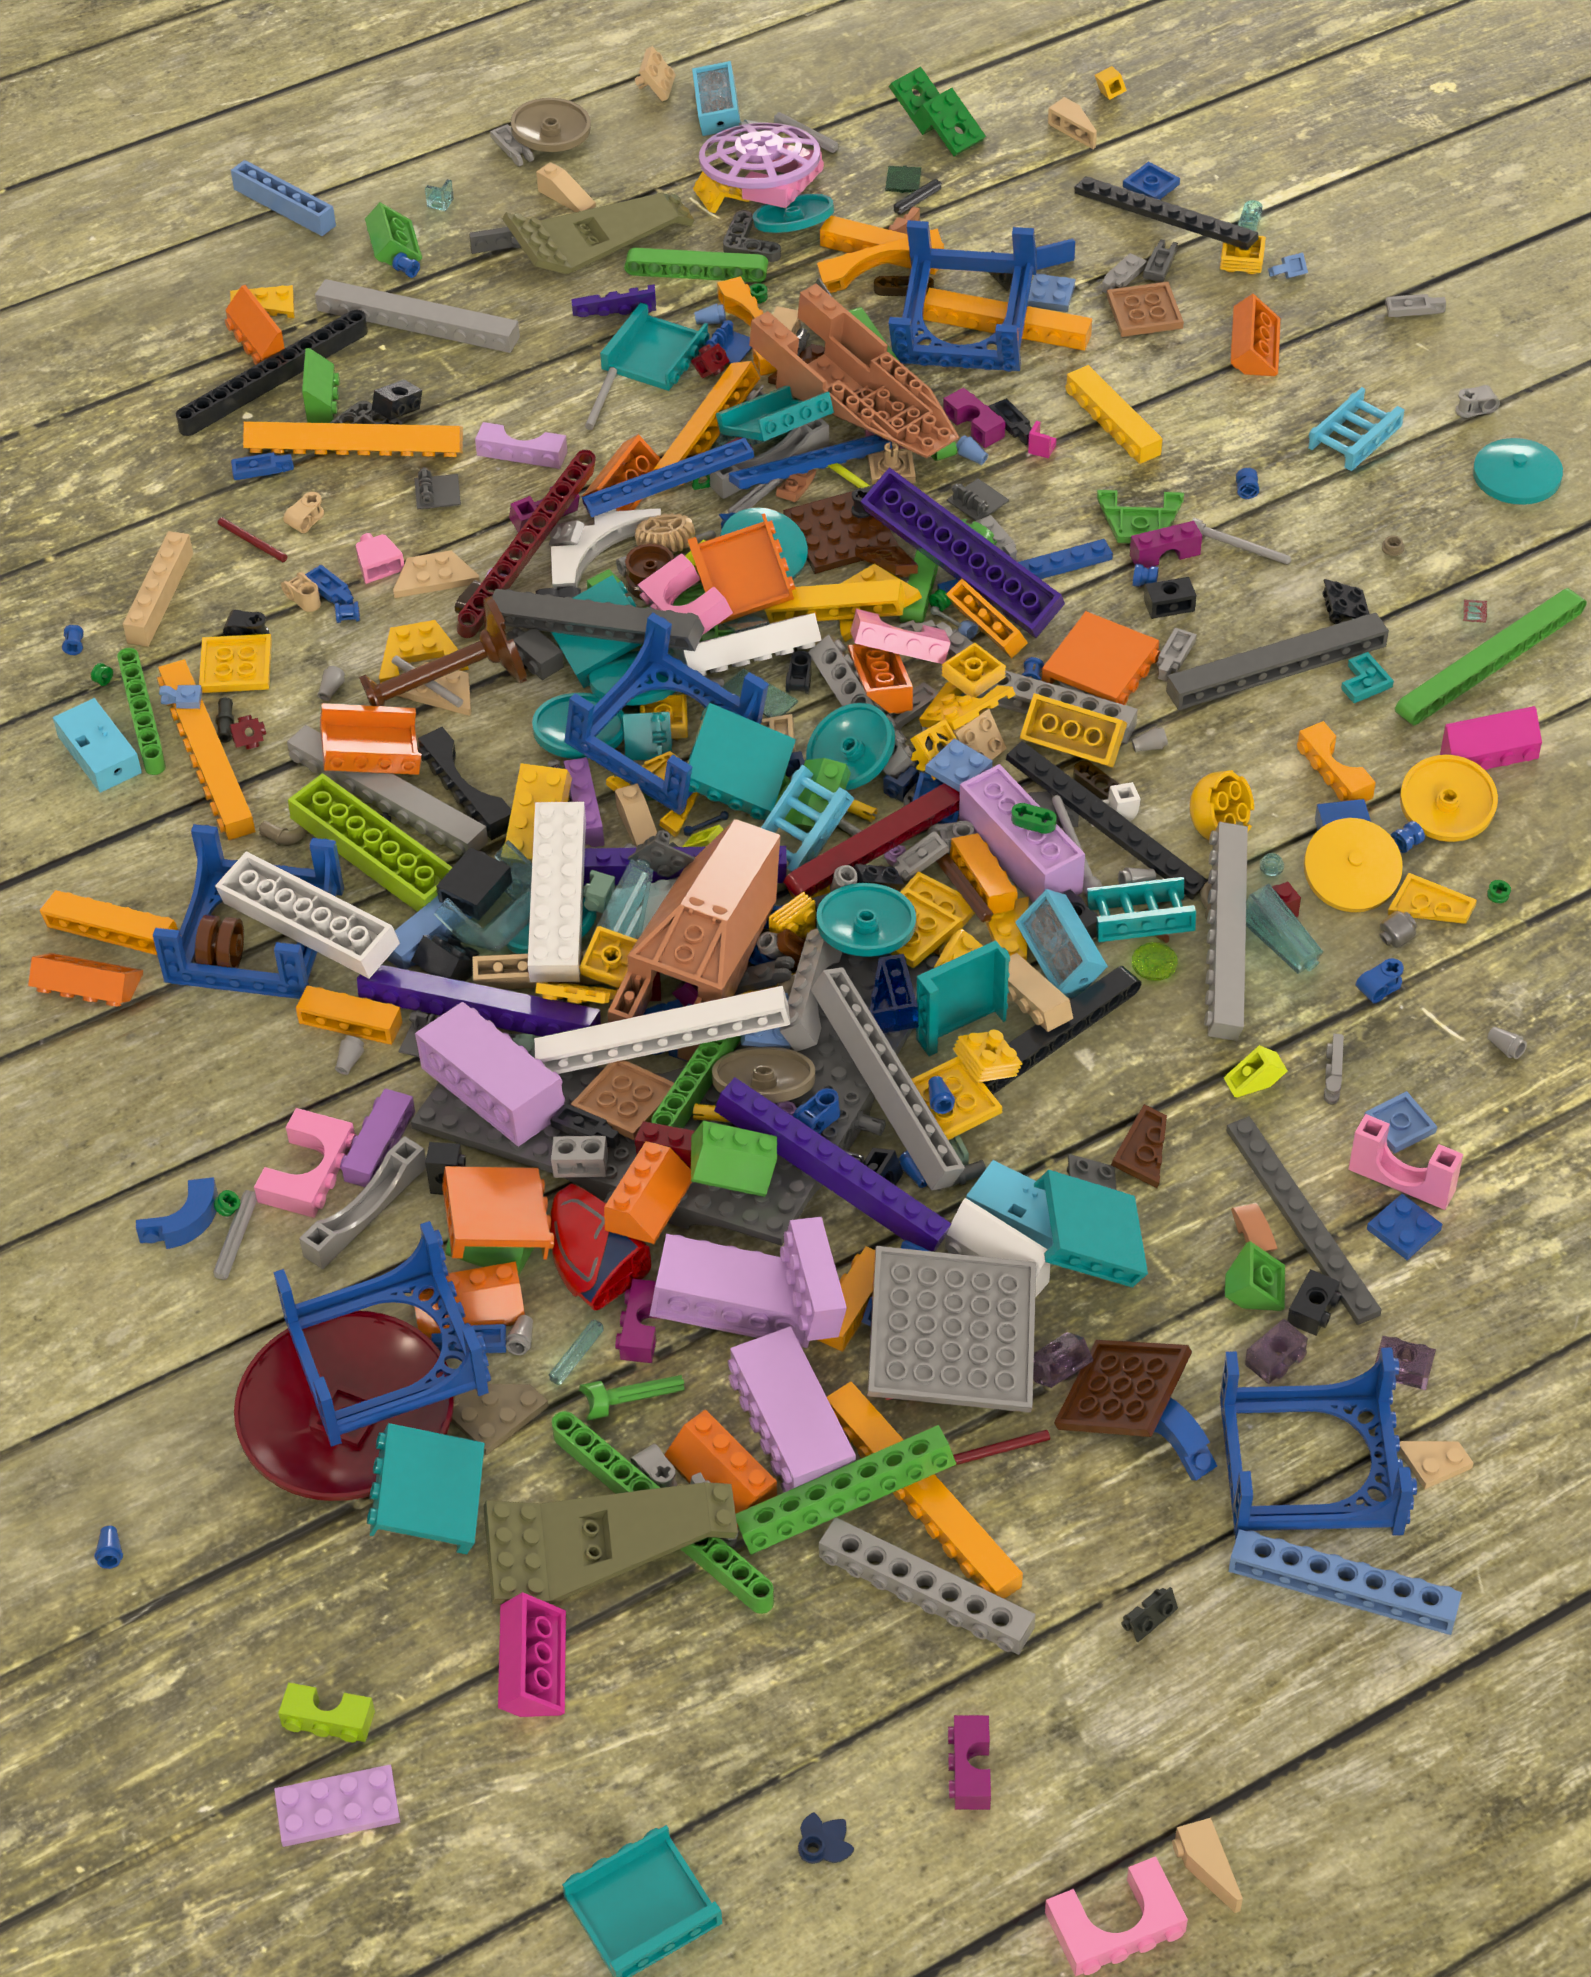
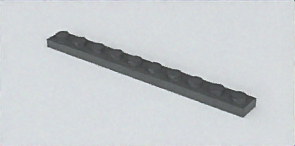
[1226,1116,1382,1325]

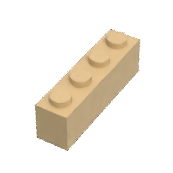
[1007,953,1073,1032]

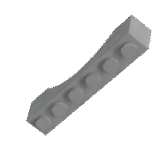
[710,418,829,499]
[780,929,842,1052]
[299,1136,426,1269]

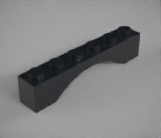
[418,727,512,841]

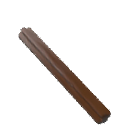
[936,853,993,922]

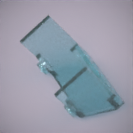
[434,840,532,952]

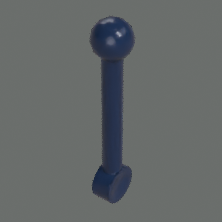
[683,811,729,836]

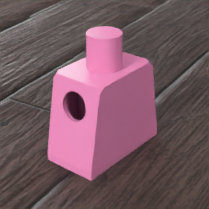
[355,533,404,584]

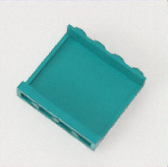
[600,303,710,391]
[716,386,834,441]
[551,575,641,688]
[688,703,796,820]
[916,940,1010,1057]
[1034,1170,1148,1288]
[367,1423,485,1555]
[562,1825,723,1977]

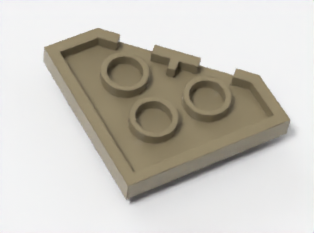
[451,1384,549,1455]

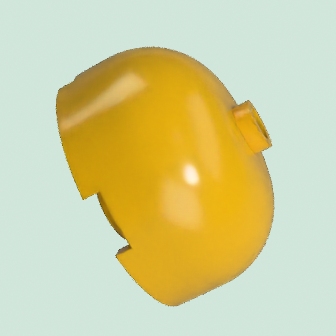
[1190,770,1254,840]

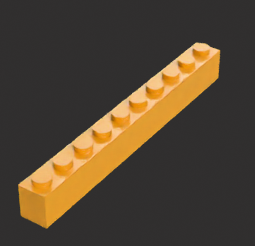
[243,422,463,457]
[157,659,256,841]
[827,1381,1023,1599]

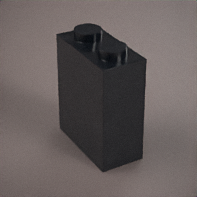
[436,847,513,921]

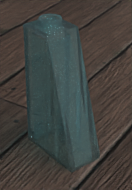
[590,859,653,941]
[1246,883,1323,974]

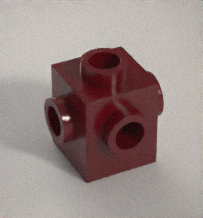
[691,343,730,379]
[229,715,266,750]

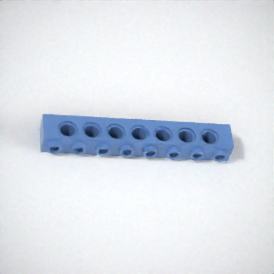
[1228,1529,1462,1635]

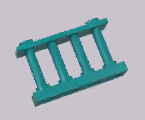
[1087,877,1196,942]

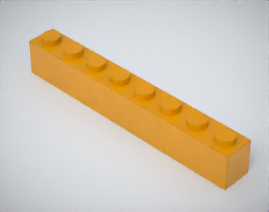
[923,287,1092,351]
[653,361,760,486]

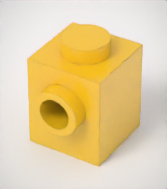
[1095,66,1127,100]

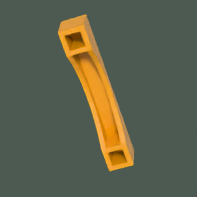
[817,228,944,293]
[717,277,777,376]

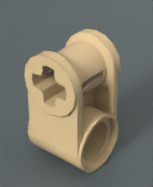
[283,492,324,533]
[281,572,321,612]

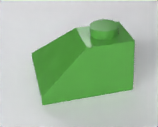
[1225,1241,1285,1311]

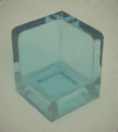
[425,179,454,211]

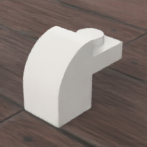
[1091,782,1141,827]

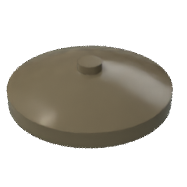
[511,98,591,152]
[712,1047,815,1103]

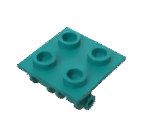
[623,712,672,761]

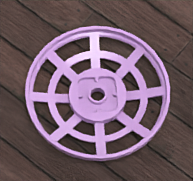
[699,123,820,189]

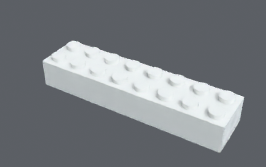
[528,802,586,982]
[215,851,400,979]

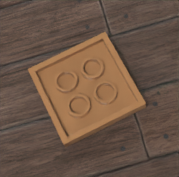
[1107,282,1184,337]
[571,1060,674,1140]

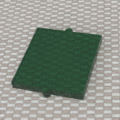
[885,165,922,193]

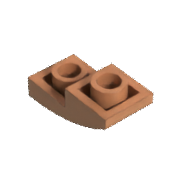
[888,207,920,234]
[776,469,816,502]
[1231,1203,1278,1253]

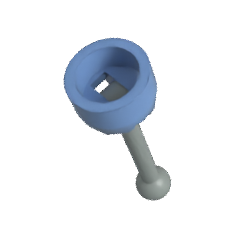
[930,606,978,640]

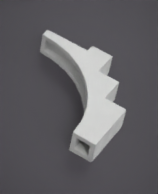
[551,508,661,590]

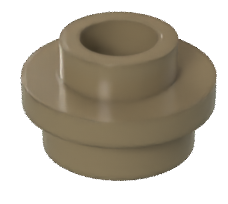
[1382,535,1405,556]

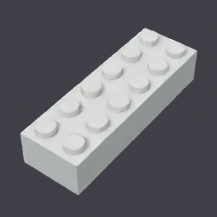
[674,613,821,676]

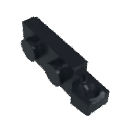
[989,398,1032,445]
[550,1103,620,1149]

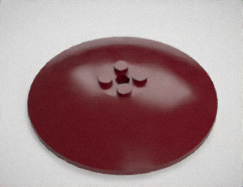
[234,1310,454,1501]

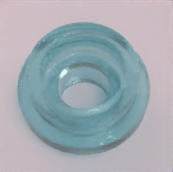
[1260,853,1284,876]

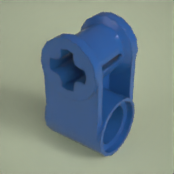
[1355,958,1404,1003]
[793,1088,841,1134]

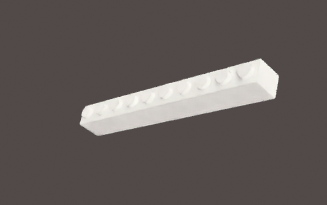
[534,986,790,1074]

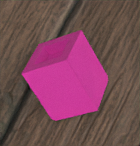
[1028,421,1056,459]

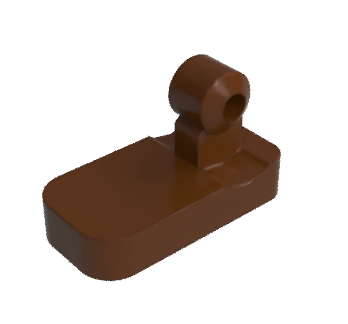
[777,929,805,971]

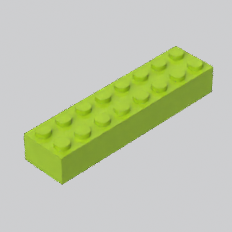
[288,773,453,912]

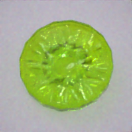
[1132,943,1178,981]

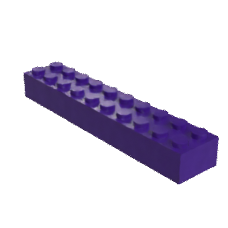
[861,467,1065,638]

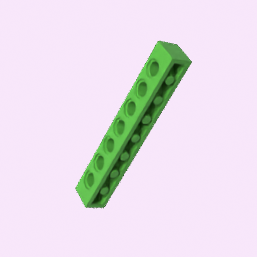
[736,1425,956,1554]

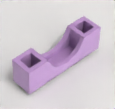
[475,422,567,469]

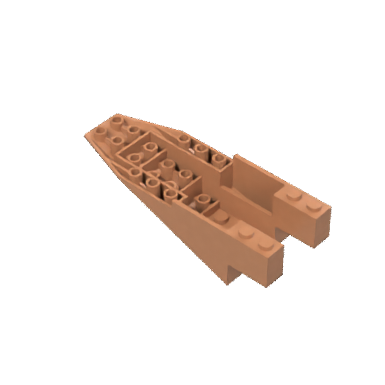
[749,284,959,458]
[608,819,780,1061]

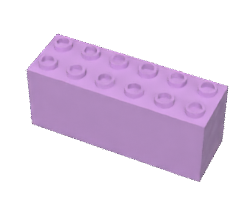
[959,764,1085,903]
[415,1002,565,1147]
[650,1234,809,1348]
[728,1326,856,1493]

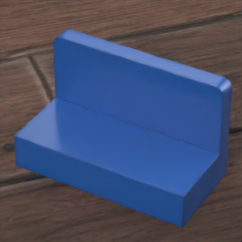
[1036,239,1075,270]

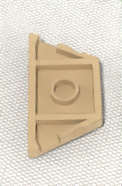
[393,550,480,598]
[398,662,471,716]

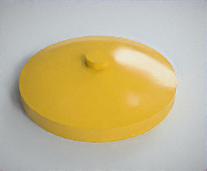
[1400,755,1498,842]
[1304,818,1402,912]

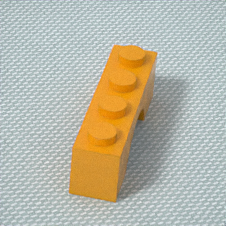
[1297,721,1376,802]

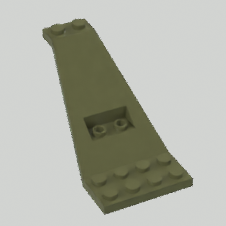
[502,193,695,274]
[483,1482,738,1605]

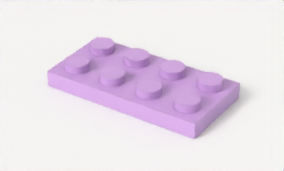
[274,1764,400,1847]

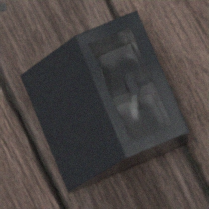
[411,934,480,982]

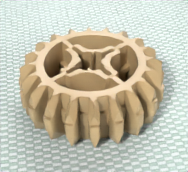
[635,513,695,554]

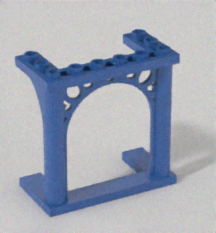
[888,220,1037,372]
[565,613,769,815]
[153,824,344,999]
[273,1221,491,1447]
[1219,1347,1417,1539]

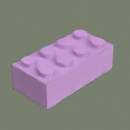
[780,1217,847,1341]

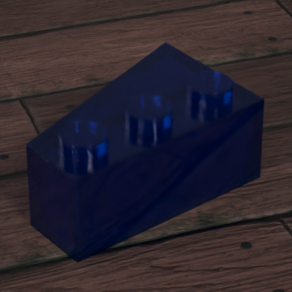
[869,954,919,1033]

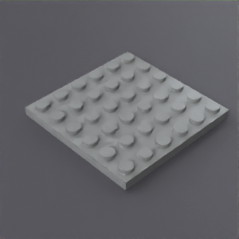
[867,1246,1036,1413]

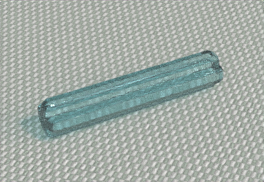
[549,1319,604,1385]

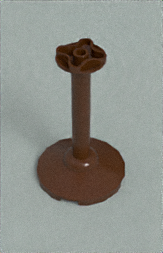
[359,596,527,706]

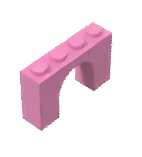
[742,144,824,208]
[638,553,733,635]
[851,609,951,664]
[254,1108,356,1218]
[1348,1114,1463,1210]
[1045,1856,1188,1977]

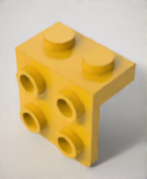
[693,171,750,213]

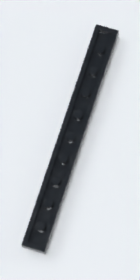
[1074,176,1259,250]
[1006,741,1208,900]

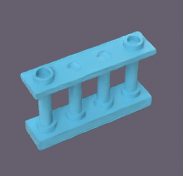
[1309,387,1405,471]
[761,765,855,872]

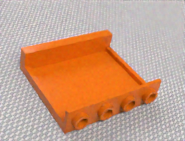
[688,513,796,625]
[1042,611,1161,705]
[320,703,421,775]
[442,1166,554,1260]

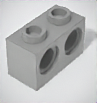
[551,1136,608,1178]

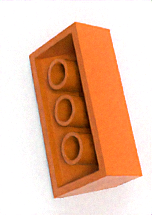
[225,285,285,365]
[1230,294,1281,376]
[582,434,661,511]
[848,644,913,714]
[28,953,143,1006]
[604,1141,692,1244]
[412,1261,525,1340]
[664,1409,777,1528]

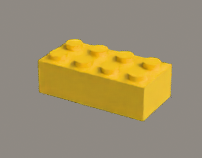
[1020,693,1127,768]
[503,763,572,864]

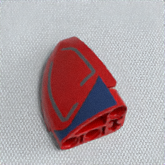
[549,1184,652,1311]

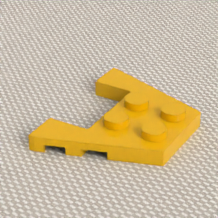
[839,564,922,642]
[379,620,469,683]
[919,682,1015,730]
[606,751,700,838]
[535,982,618,1004]

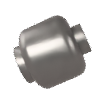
[1379,911,1417,947]

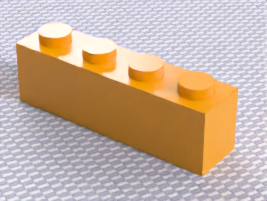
[946,579,1028,659]
[950,833,1018,914]
[296,985,403,1045]
[818,1246,875,1352]

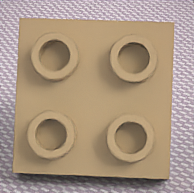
[635,46,675,102]
[868,442,916,485]
[952,708,1007,760]

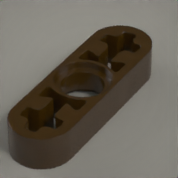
[874,276,934,296]
[1073,761,1120,800]

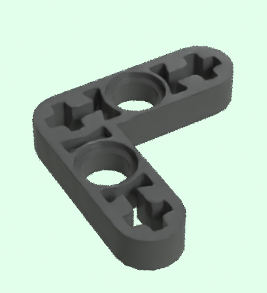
[723,210,781,262]
[330,401,403,425]

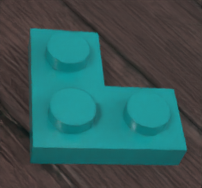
[1341,652,1394,703]

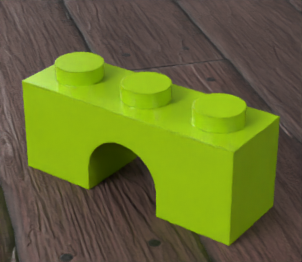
[278,1682,375,1743]

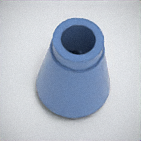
[694,303,726,324]
[956,435,988,465]

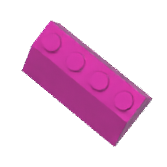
[1440,706,1542,770]
[498,1592,566,1717]

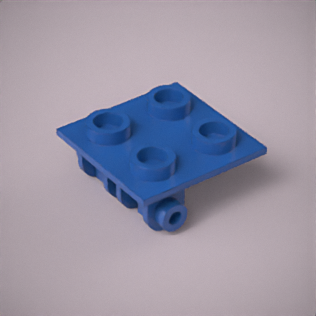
[706,320,752,364]

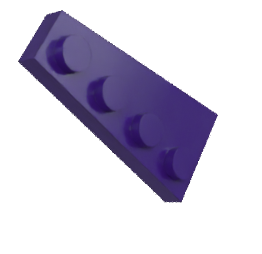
[571,284,656,317]

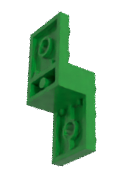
[888,66,986,156]

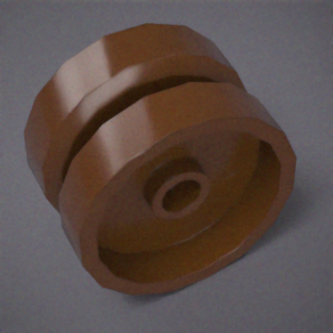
[625,543,674,600]
[195,915,244,968]

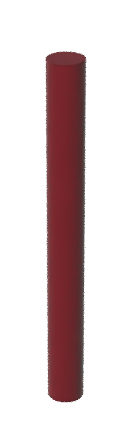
[217,517,288,562]
[953,1429,1050,1466]

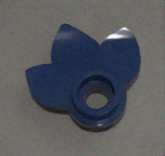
[798,1812,854,1864]

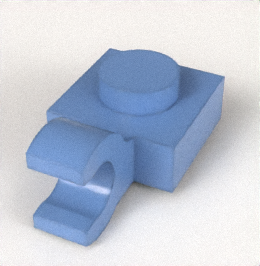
[1268,252,1308,279]
[159,685,202,709]

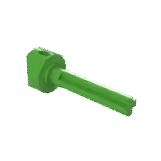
[579,1375,685,1421]

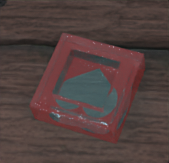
[1463,599,1487,623]

